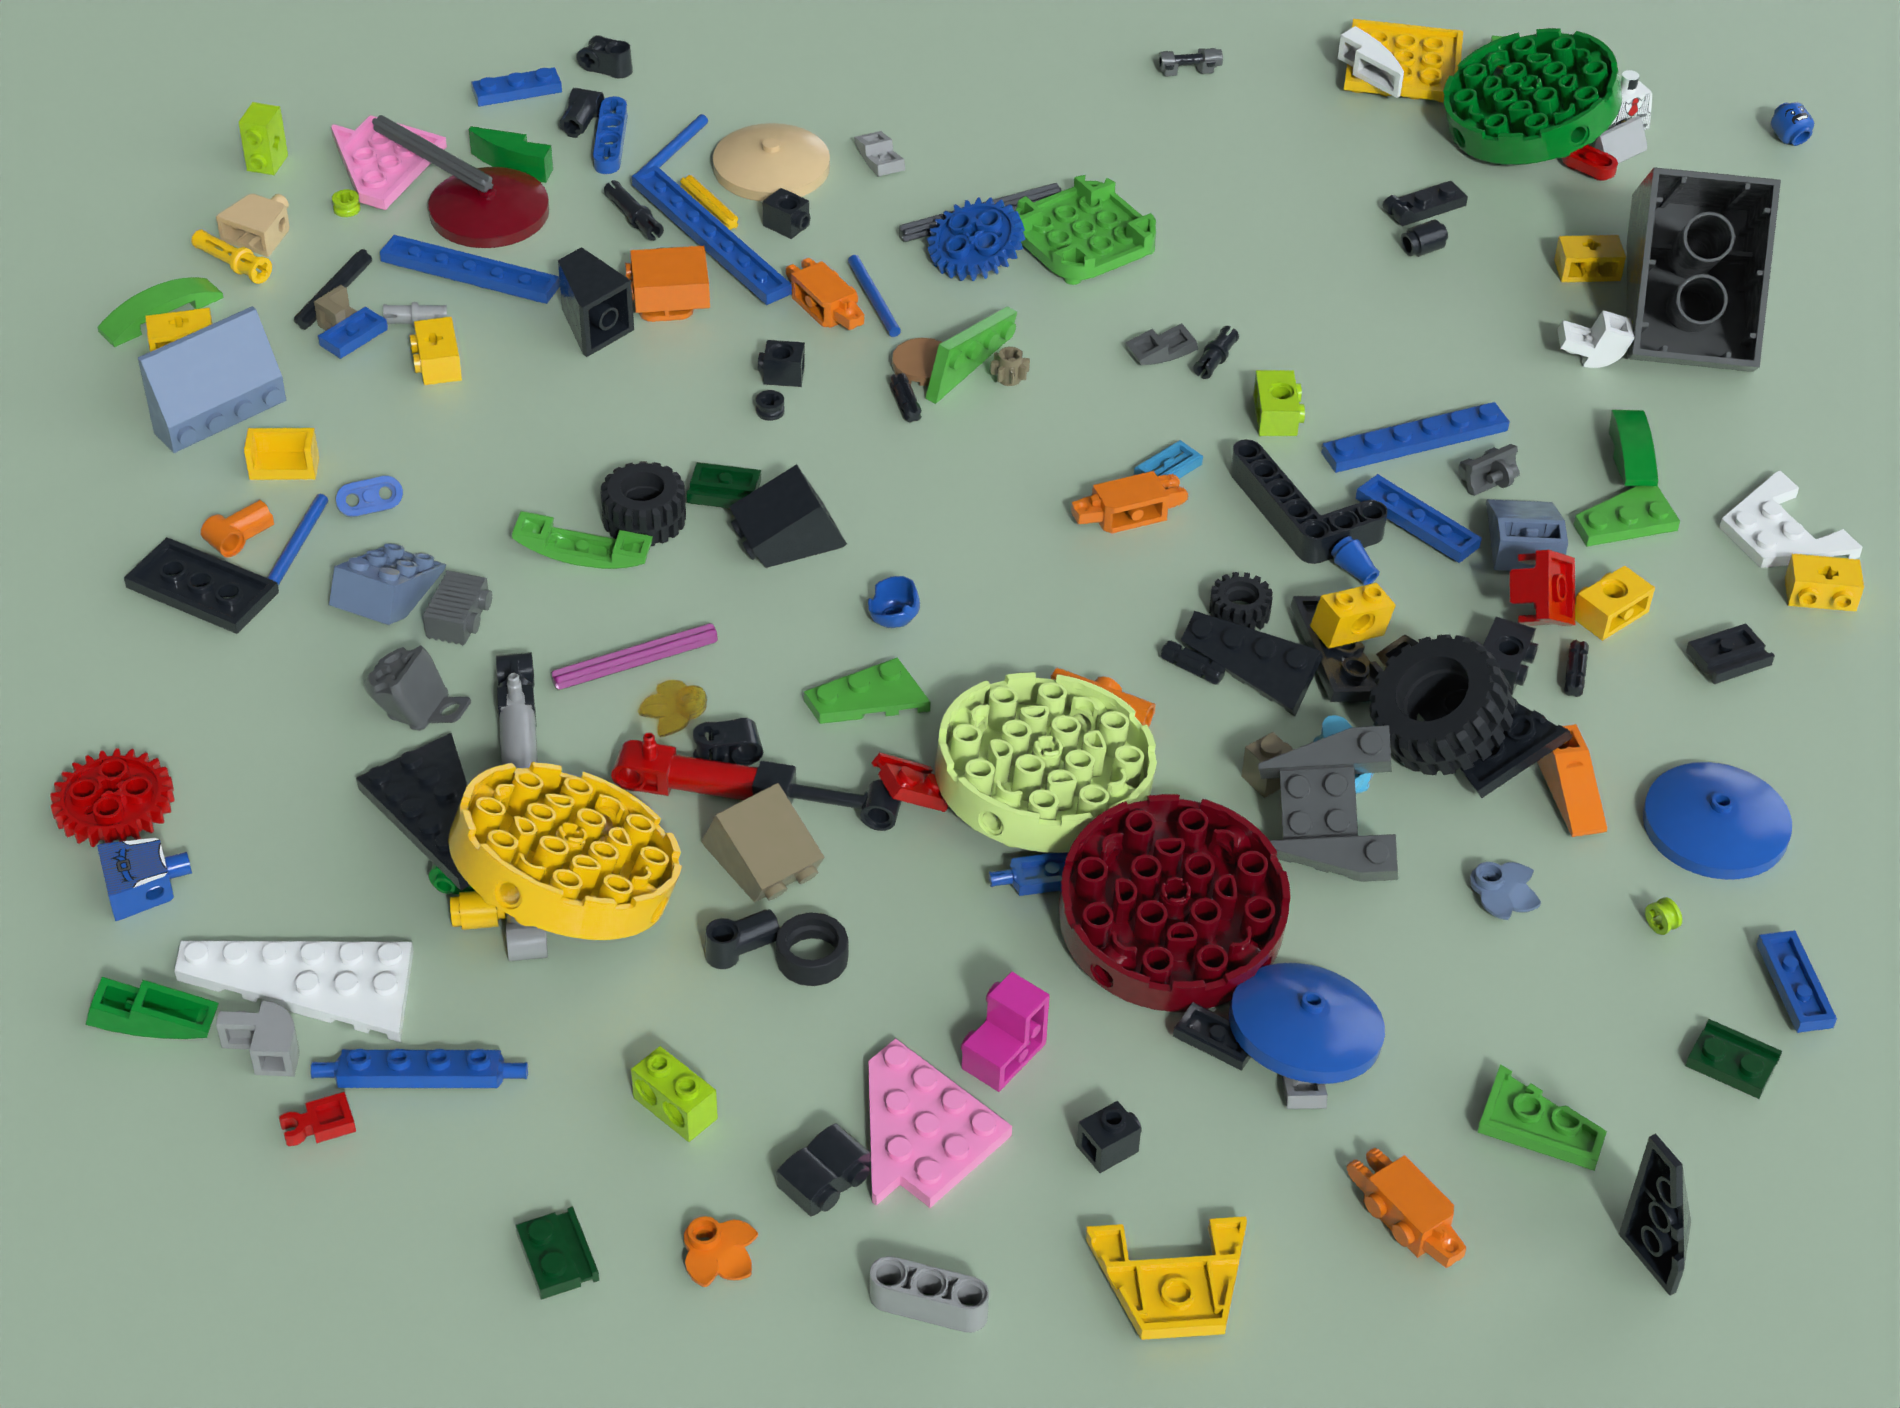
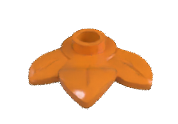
[684,1216,758,1287]

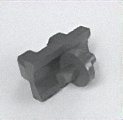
[1459,444,1520,496]

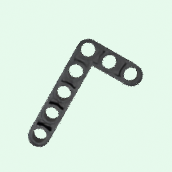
[1230,439,1388,564]

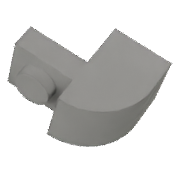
[216,1001,299,1077]

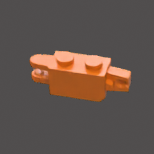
[785,258,864,330]
[1071,471,1189,533]
[1346,1148,1467,1268]

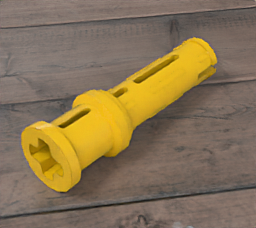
[191,229,272,284]

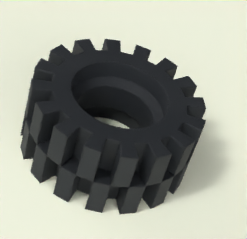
[1209,572,1273,630]

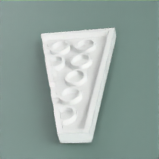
[175,941,414,1042]

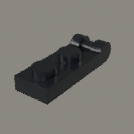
[1383,181,1468,226]

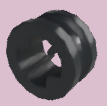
[756,390,785,421]

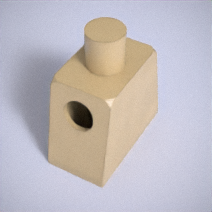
[216,194,290,257]

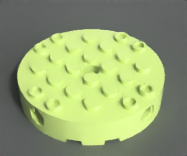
[935,672,1157,853]

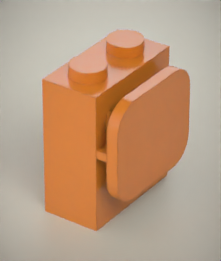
[625,246,710,322]

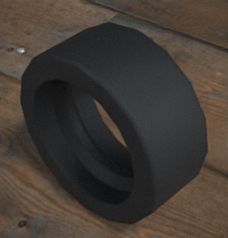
[776,912,849,986]

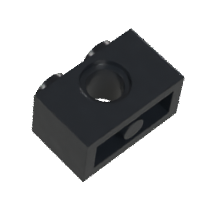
[1483,617,1539,695]

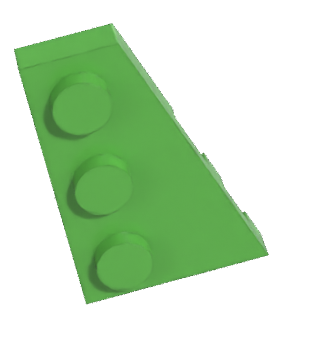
[1573,486,1680,547]
[1478,1064,1607,1171]

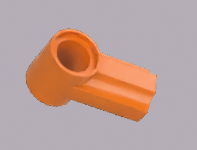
[201,500,274,557]

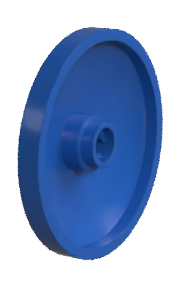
[1642,762,1792,880]
[1229,963,1385,1084]

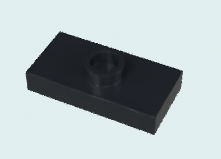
[1173,1002,1251,1071]

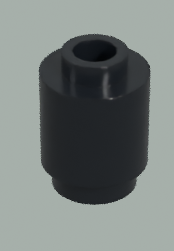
[1401,219,1448,257]

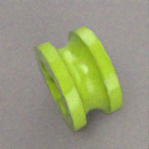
[332,189,361,217]
[1645,897,1682,935]

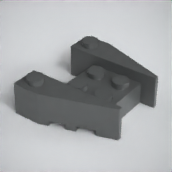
[1258,725,1398,882]

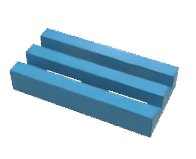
[1134,440,1203,479]

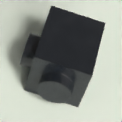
[1076,1101,1142,1173]

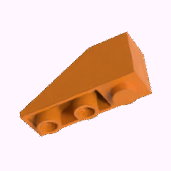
[1537,724,1607,837]

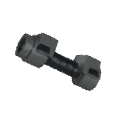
[1159,48,1223,76]

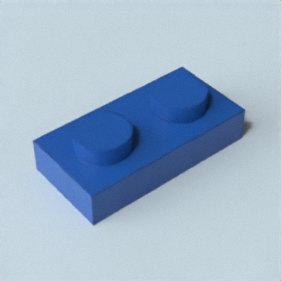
[318,307,388,359]

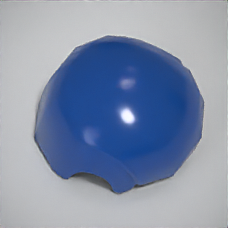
[868,576,920,628]

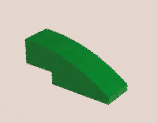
[469,126,553,183]
[1609,410,1658,486]
[85,977,219,1039]

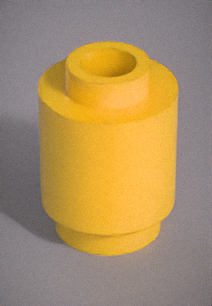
[450,891,506,930]

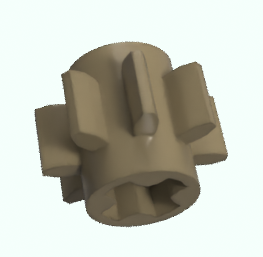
[990,346,1030,386]

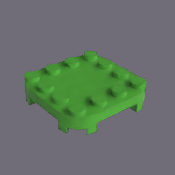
[1015,175,1156,285]

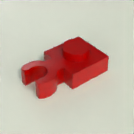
[279,1092,356,1146]

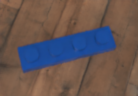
[1355,474,1482,563]

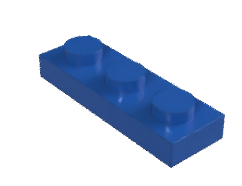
[471,67,562,107]
[1756,930,1837,1033]

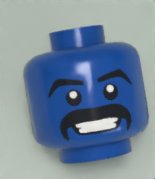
[1771,102,1815,146]

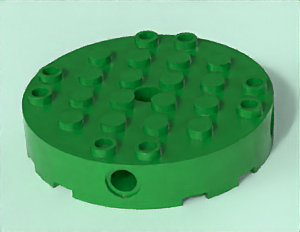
[1443,28,1622,165]

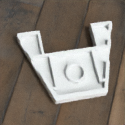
[1719,471,1863,568]

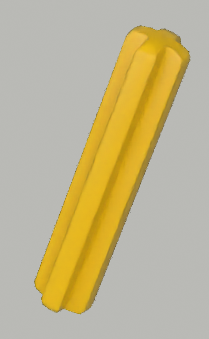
[680,175,739,230]

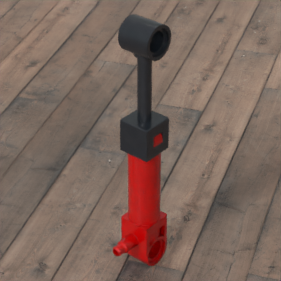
[611,732,902,831]

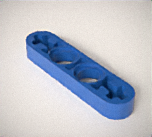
[593,96,628,174]

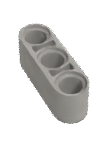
[870,1256,989,1333]

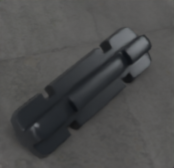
[890,373,922,423]
[1564,639,1589,697]
[1161,640,1226,685]

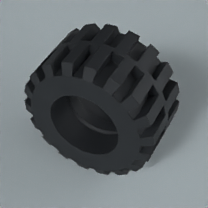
[601,461,686,546]

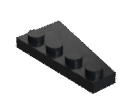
[1290,596,1383,702]
[1181,611,1323,716]

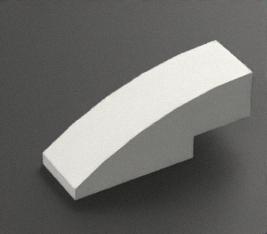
[1338,26,1404,98]

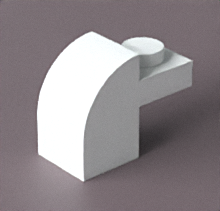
[1557,310,1634,368]

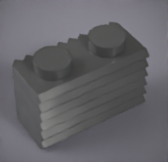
[423,570,492,646]

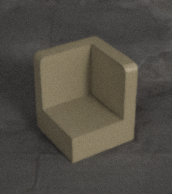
[314,285,357,331]

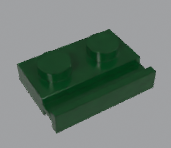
[686,462,761,508]
[1685,1019,1782,1099]
[515,1206,599,1300]

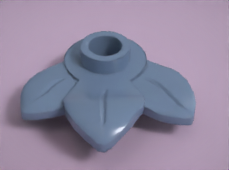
[1470,862,1541,920]

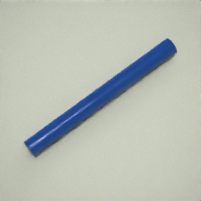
[636,114,708,174]
[848,255,901,337]
[267,494,328,586]

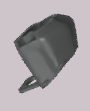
[364,645,471,731]

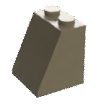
[701,783,825,903]

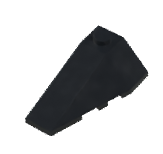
[1619,1134,1691,1296]

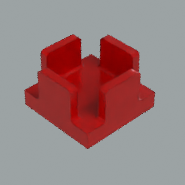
[1510,550,1575,626]

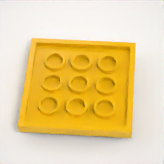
[1344,19,1463,103]

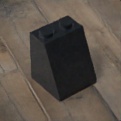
[558,247,634,357]
[729,464,847,568]

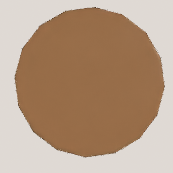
[892,338,942,386]

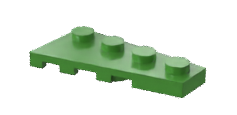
[925,306,1017,404]

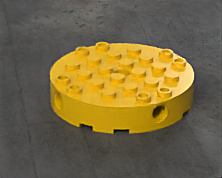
[449,762,682,940]

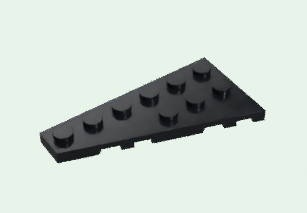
[1376,634,1573,798]
[356,733,470,890]

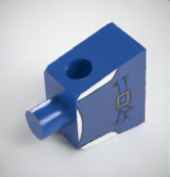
[97,838,192,921]

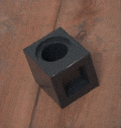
[762,188,811,239]
[758,340,805,387]

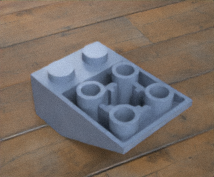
[1486,499,1568,571]
[329,543,446,625]

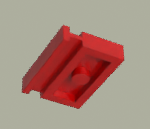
[871,752,949,812]

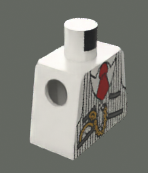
[1607,70,1652,130]

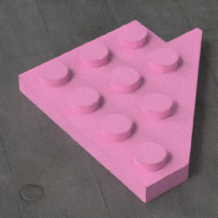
[331,115,447,210]
[868,1038,1012,1208]

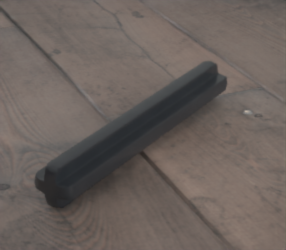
[294,249,372,330]

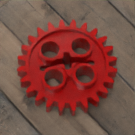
[50,748,175,847]

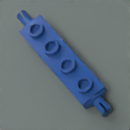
[988,852,1068,896]
[311,1049,528,1088]

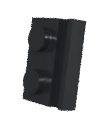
[1686,623,1775,684]

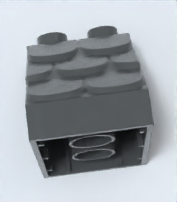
[1626,167,1781,372]

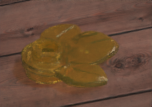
[638,680,707,738]

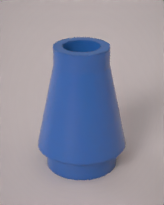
[1331,536,1380,585]

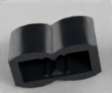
[777,1123,870,1217]

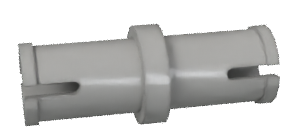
[383,302,447,327]

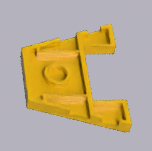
[1086,1216,1247,1340]

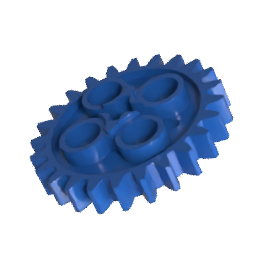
[927,197,1025,281]

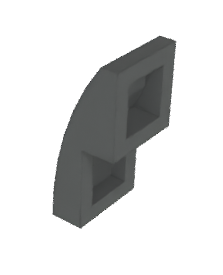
[1126,323,1198,365]

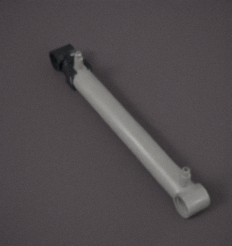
[496,652,548,961]

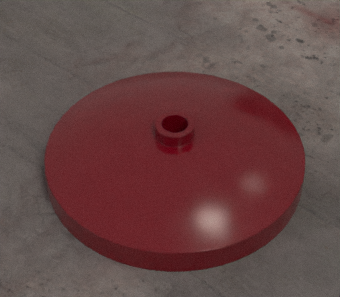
[428,167,549,248]

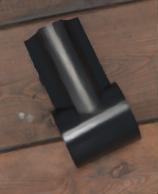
[560,88,604,138]
[705,909,780,969]

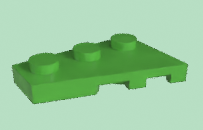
[804,657,931,724]

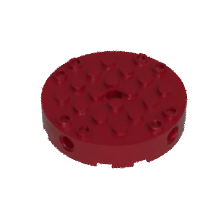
[1058,794,1291,1012]

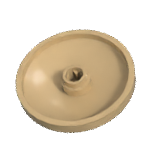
[713,123,830,201]

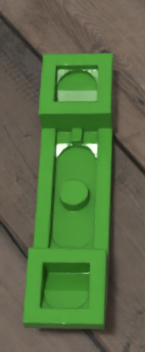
[97,277,224,347]
[512,511,653,569]

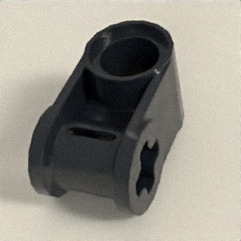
[576,35,633,79]
[693,718,764,766]

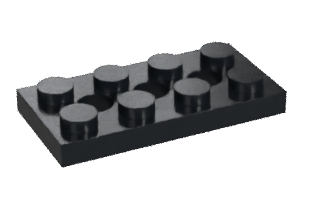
[124,537,279,634]

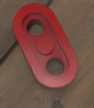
[1562,145,1618,181]

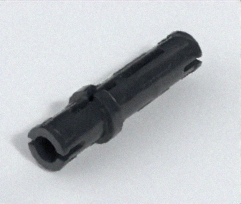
[603,180,664,241]

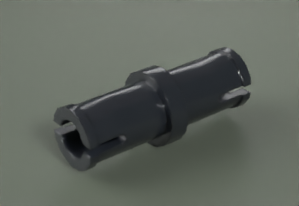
[1193,326,1239,379]

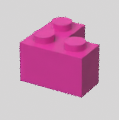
[961,972,1050,1092]

